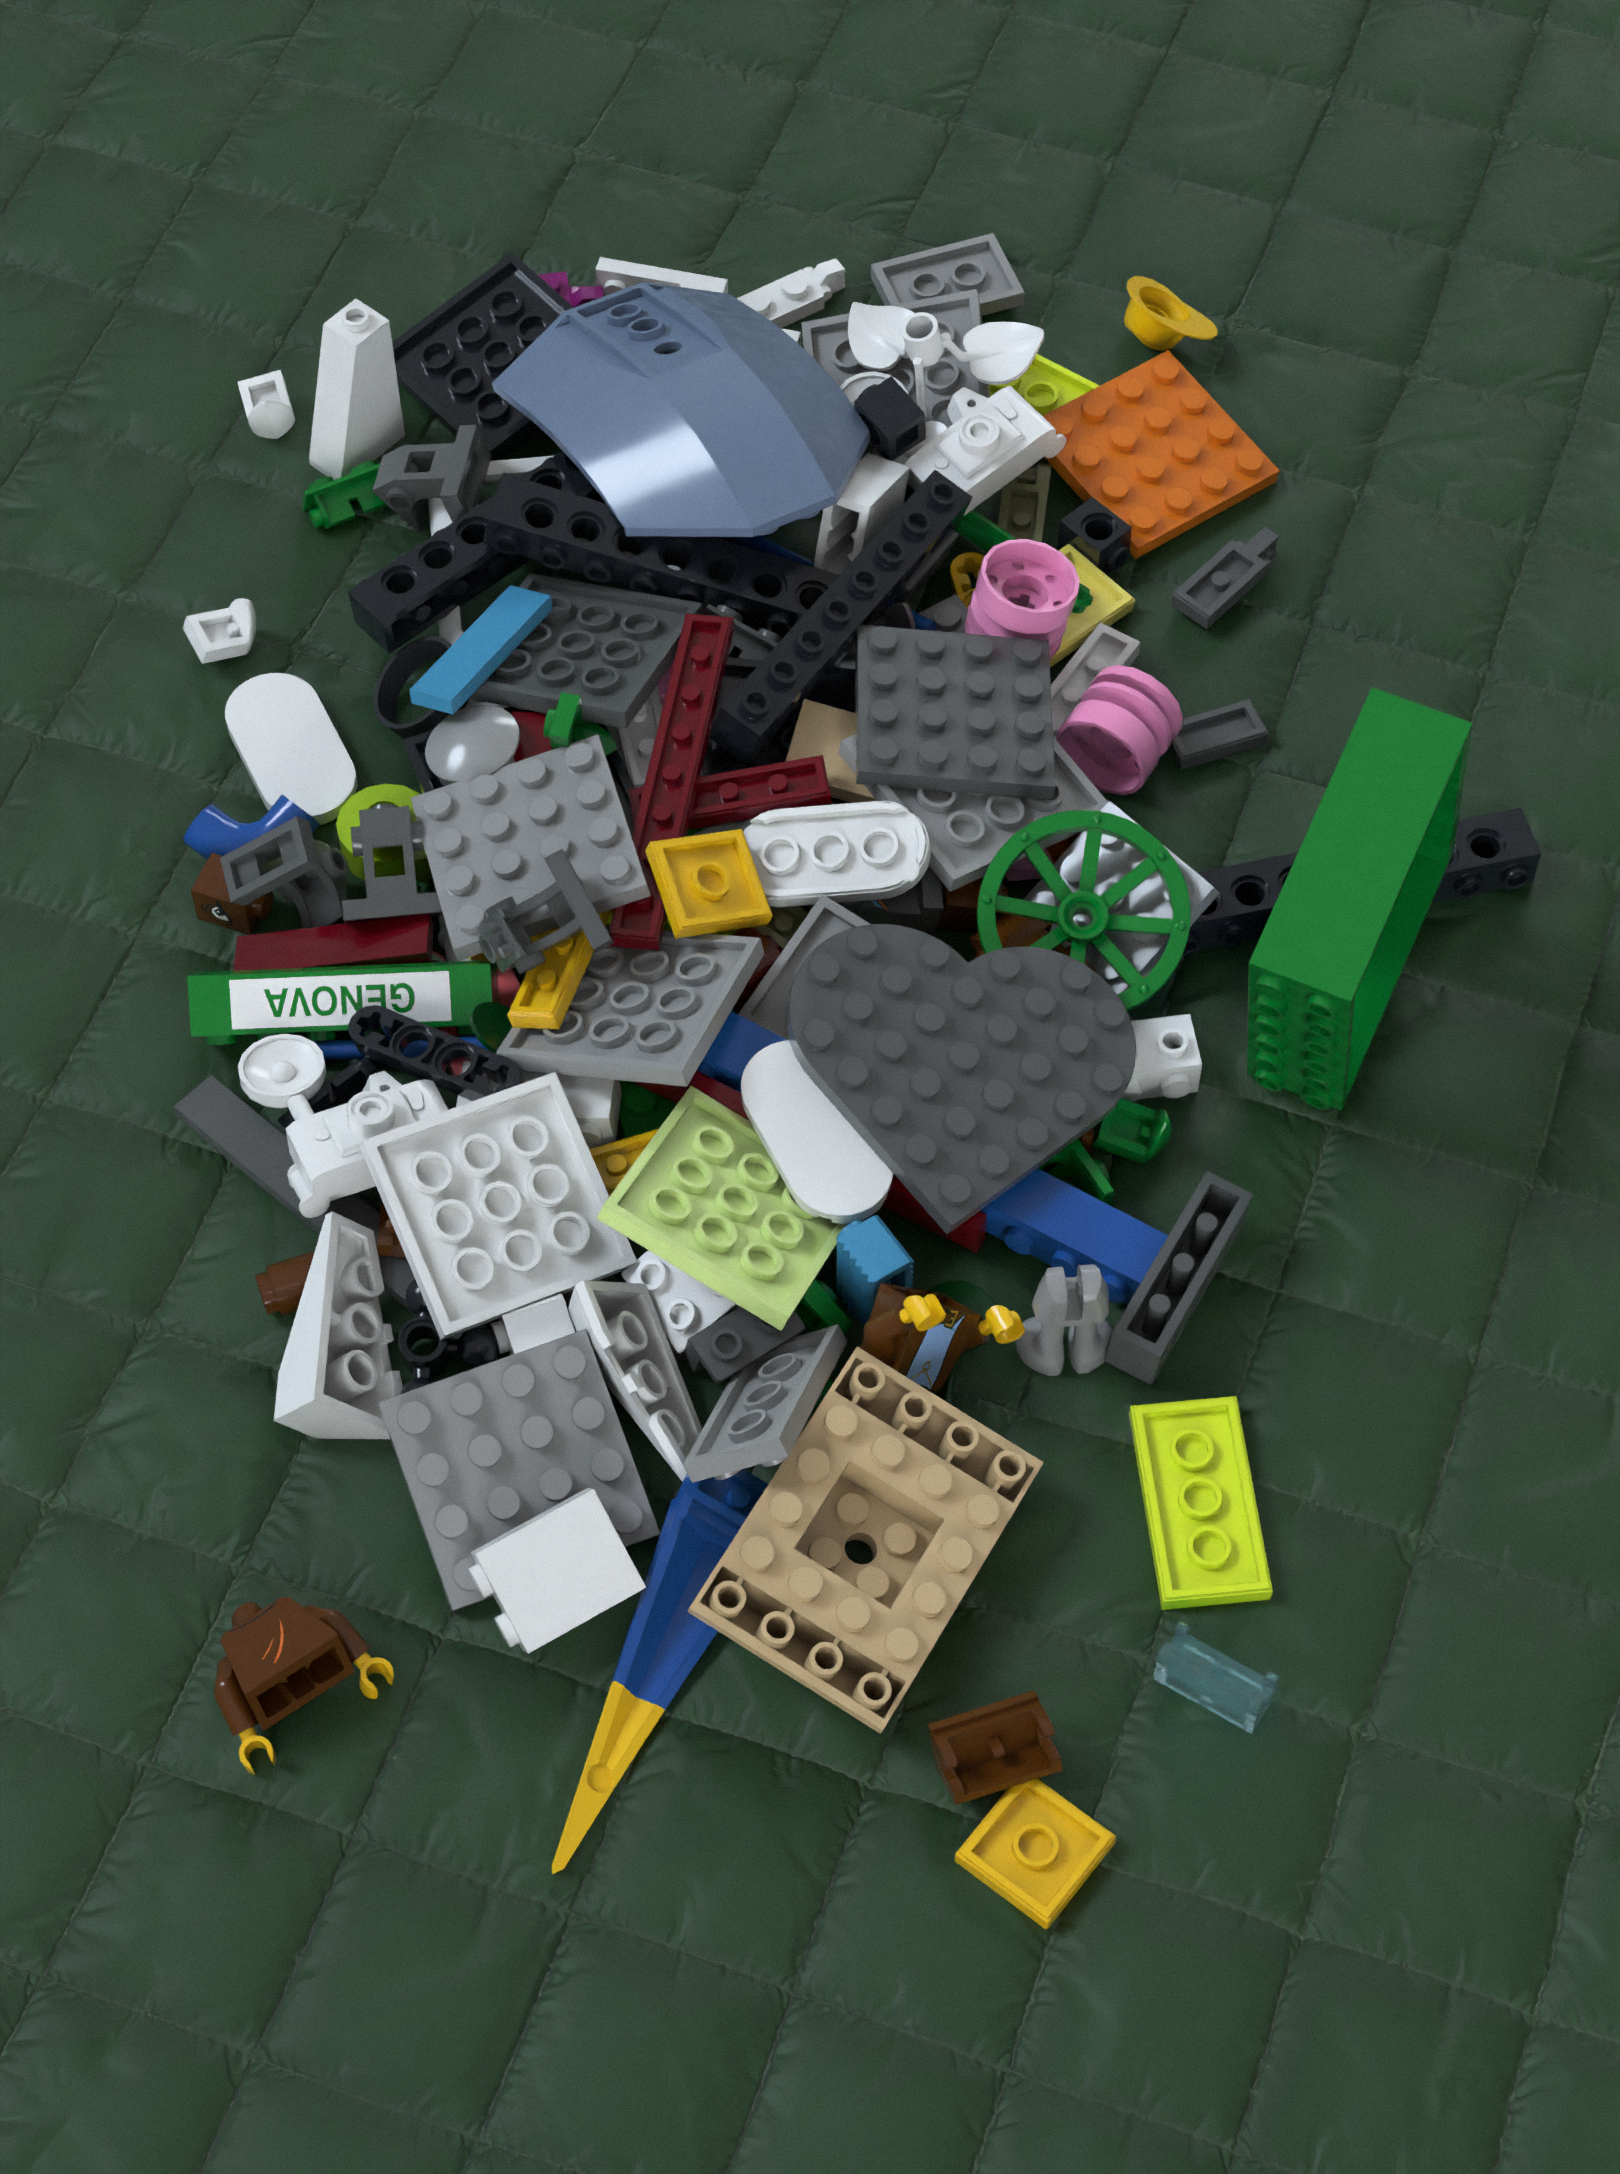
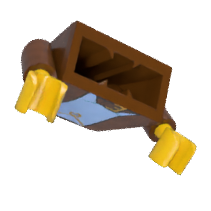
[861,1283,1025,1391]
[214,1597,394,1775]

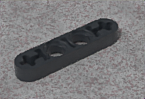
[348,1005,525,1101]

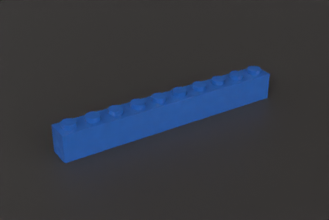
[697,1011,1169,1305]

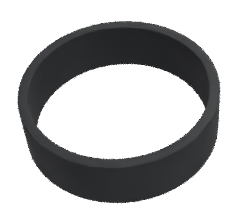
[374,636,469,739]

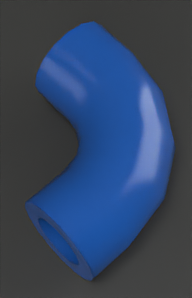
[183,795,320,859]

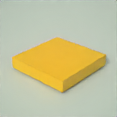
[645,829,773,939]
[954,1779,1116,1930]

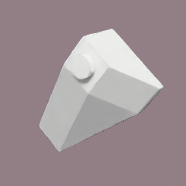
[274,1211,403,1439]
[568,1280,702,1482]

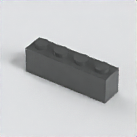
[1104,1171,1254,1386]

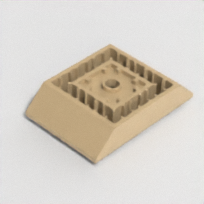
[687,1346,1044,1734]

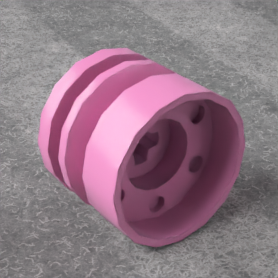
[964,539,1080,660]
[1056,665,1183,796]

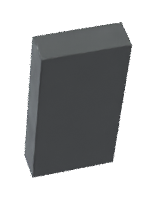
[1168,699,1269,770]

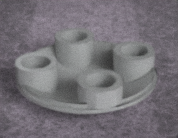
[425,705,520,786]

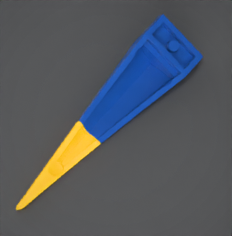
[551,1469,768,1874]

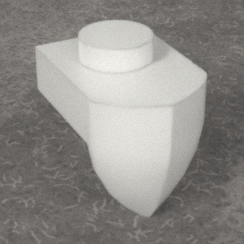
[237,370,295,439]
[183,598,256,664]

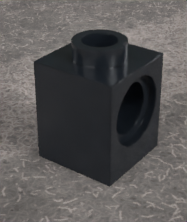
[854,376,926,461]
[1057,497,1132,575]

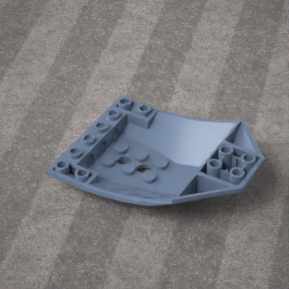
[492,282,871,537]

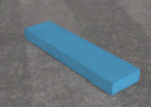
[409,585,553,715]

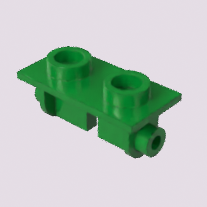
[302,461,387,529]

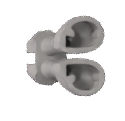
[1015,1264,1113,1376]

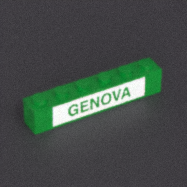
[187,960,499,1045]

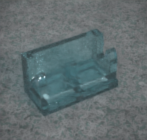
[1153,1621,1280,1734]

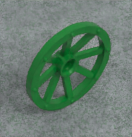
[977,810,1191,1012]

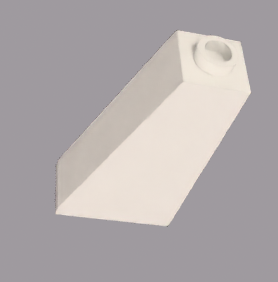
[309,298,405,480]

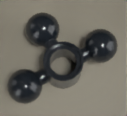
[398,1280,499,1394]

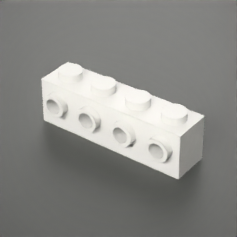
[1121,1014,1202,1102]

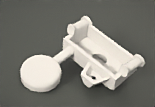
[840,371,1067,516]
[238,1034,448,1218]

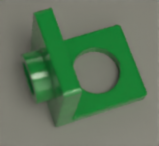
[1038,1139,1114,1206]

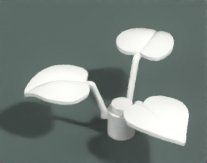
[848,302,1045,465]

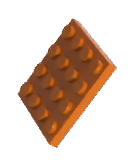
[1043,350,1280,559]

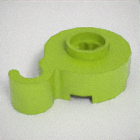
[336,783,433,883]

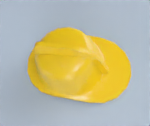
[1124,276,1218,351]

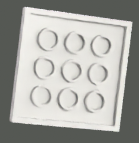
[360,1072,637,1340]

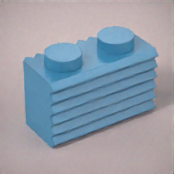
[836,1215,914,1326]

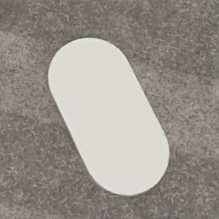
[225,673,358,825]
[743,801,931,907]
[741,1040,893,1224]

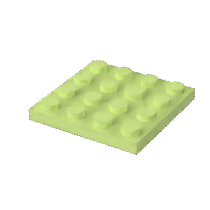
[596,1086,850,1331]

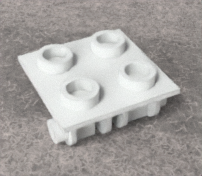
[621,1250,741,1354]

